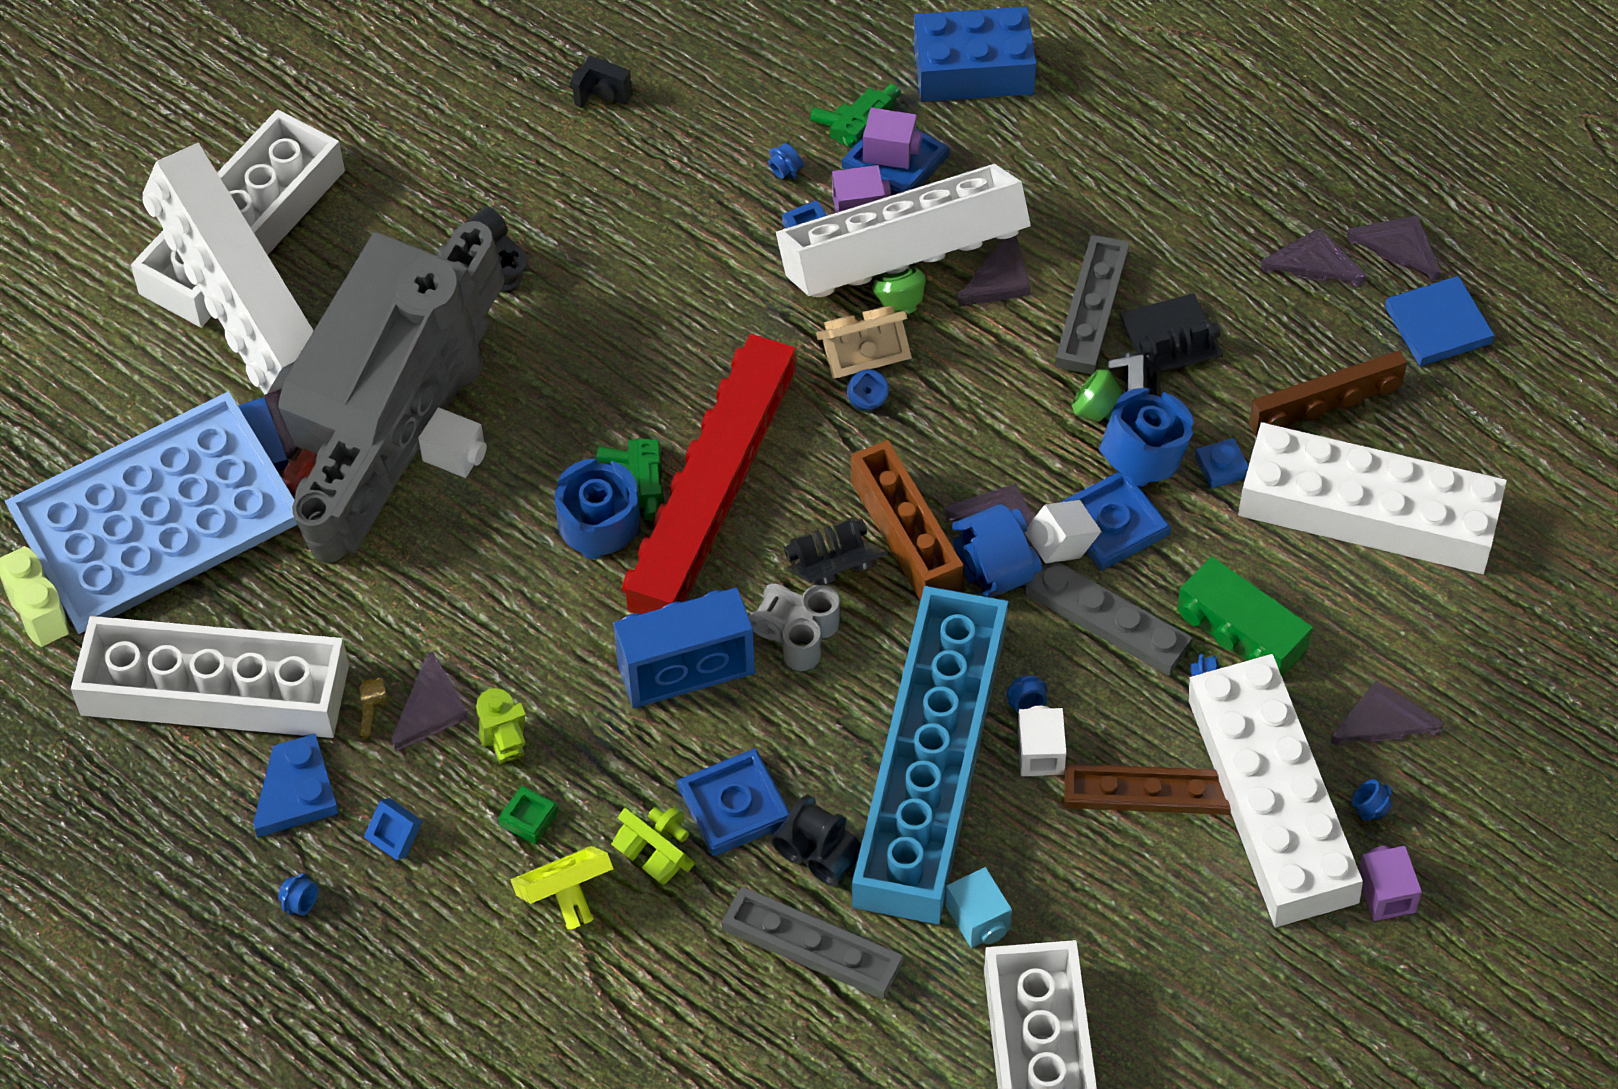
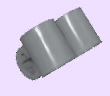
[748,584,840,671]

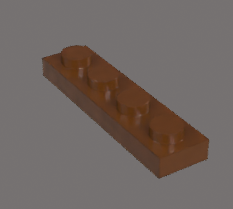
[1249,350,1407,435]

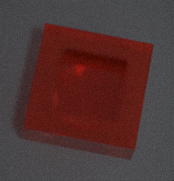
[282,448,317,500]

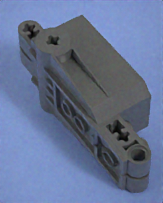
[278,221,505,563]

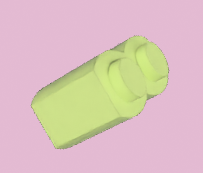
[0,546,69,647]

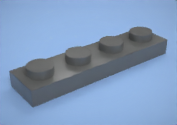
[1055,234,1130,375]
[1026,562,1193,676]
[721,886,903,1000]

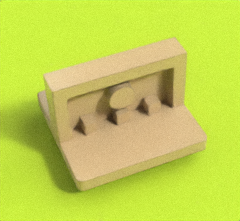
[816,305,912,379]

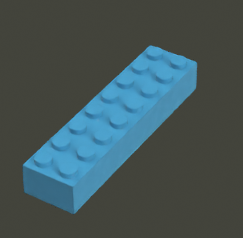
[852,586,1008,925]

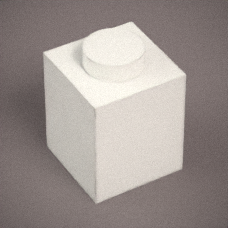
[418,407,487,478]
[1024,500,1102,564]
[1017,706,1066,776]

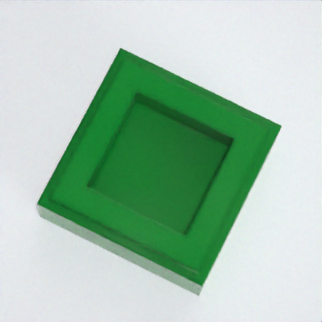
[498,785,559,845]

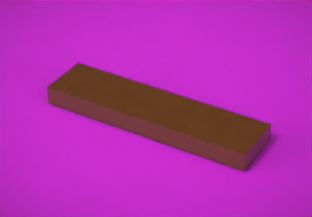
[1064,763,1232,815]

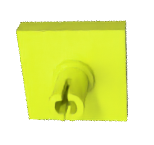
[510,846,614,929]

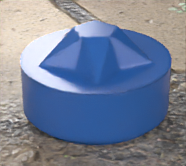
[847,369,889,412]

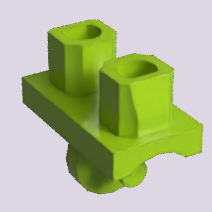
[476,688,526,764]
[611,806,696,885]

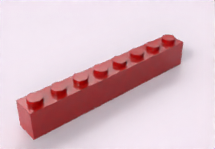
[622,333,796,614]

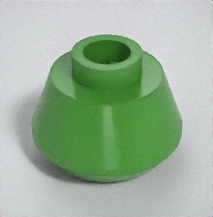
[872,266,926,314]
[1071,369,1123,422]

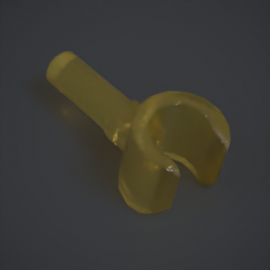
[359,678,387,739]

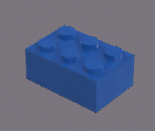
[914,7,1036,102]
[613,587,755,709]

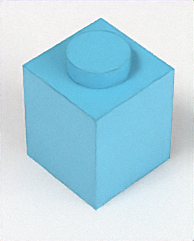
[945,867,1012,948]

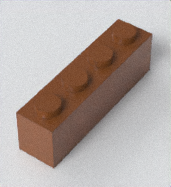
[851,440,963,601]

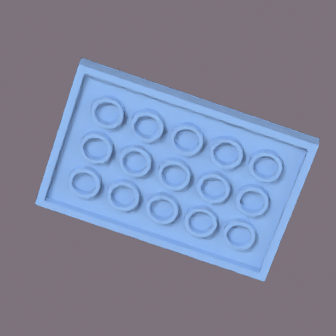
[5,391,298,634]

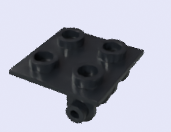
[1119,293,1223,373]
[784,517,888,585]

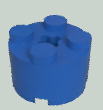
[1099,388,1194,486]
[554,459,640,559]
[951,504,1042,598]

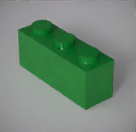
[1177,556,1313,677]

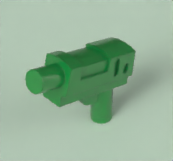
[810,84,901,148]
[596,438,664,522]

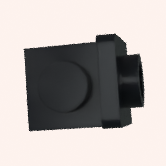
[570,55,633,108]
[1108,353,1161,397]

